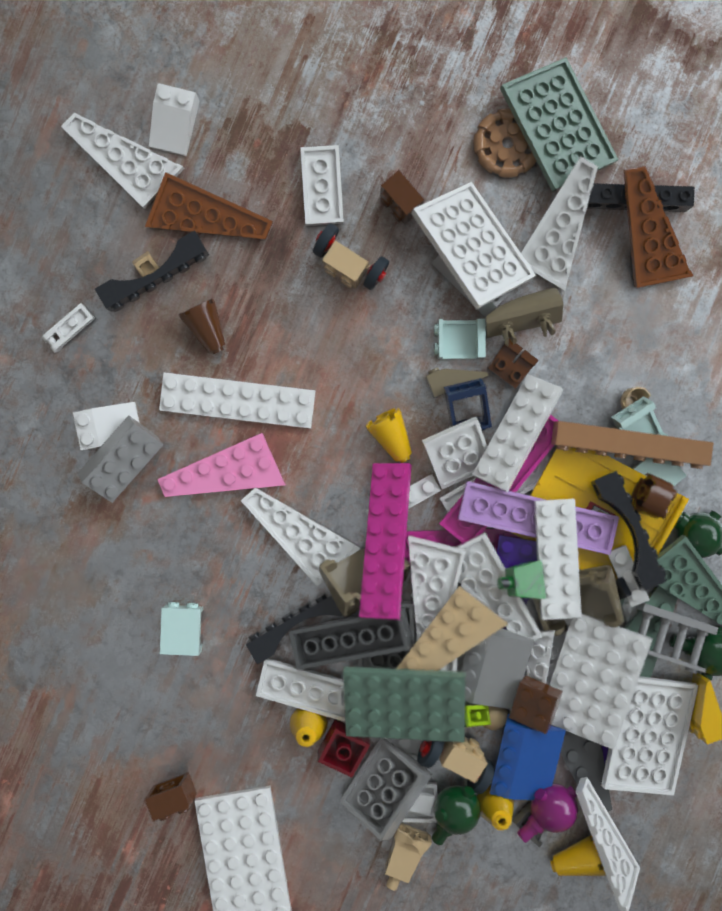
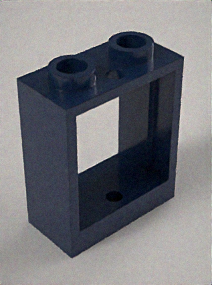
[444,378,492,431]

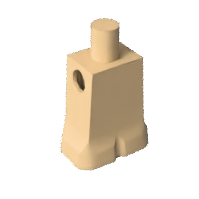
[385,823,432,891]

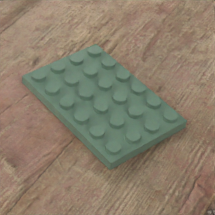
[500,57,619,192]
[343,667,465,742]

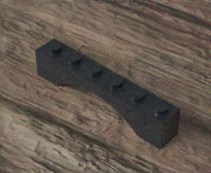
[95,230,209,312]
[591,471,667,591]
[246,594,343,664]

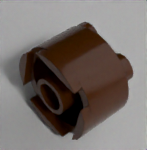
[631,473,677,519]

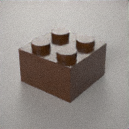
[380,170,425,225]
[509,676,563,734]
[144,772,197,821]

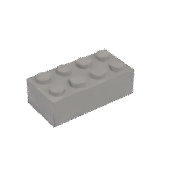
[78,415,163,503]

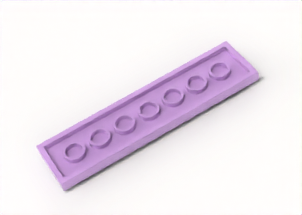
[457,481,619,555]

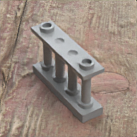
[636,603,718,674]

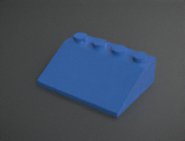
[490,714,566,800]

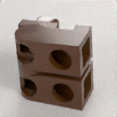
[487,338,539,389]

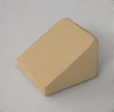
[132,251,159,277]

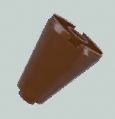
[179,298,225,354]

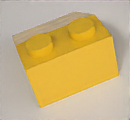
[689,672,722,744]

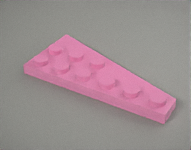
[157,433,286,497]

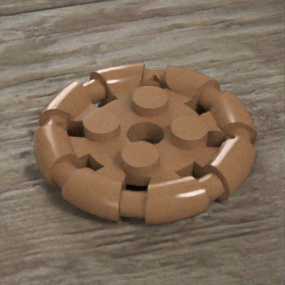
[473,108,537,178]

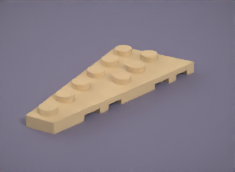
[396,586,508,671]

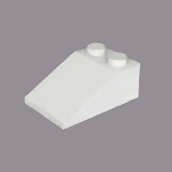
[149,83,200,156]
[73,402,140,451]

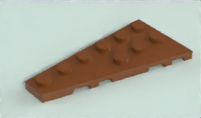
[623,166,693,288]
[145,172,273,239]

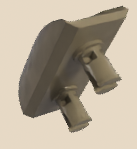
[486,287,564,346]

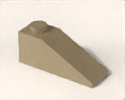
[425,367,489,398]

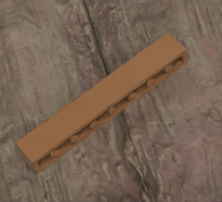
[551,421,714,469]

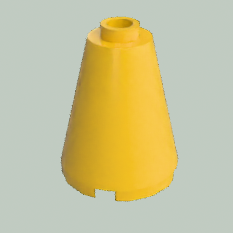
[365,408,412,463]
[290,708,327,747]
[477,784,514,830]
[550,835,606,876]

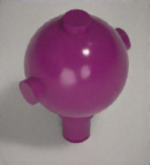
[517,783,578,843]

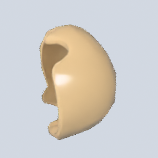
[620,387,651,410]
[483,706,508,731]

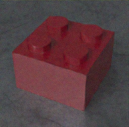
[318,719,370,778]

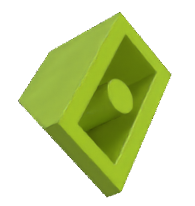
[465,705,491,728]

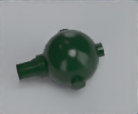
[674,510,722,558]
[669,625,722,681]
[432,785,481,845]

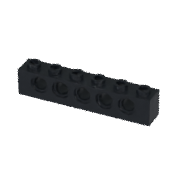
[587,183,695,212]

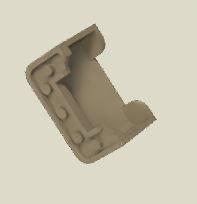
[319,547,411,617]
[532,565,624,636]

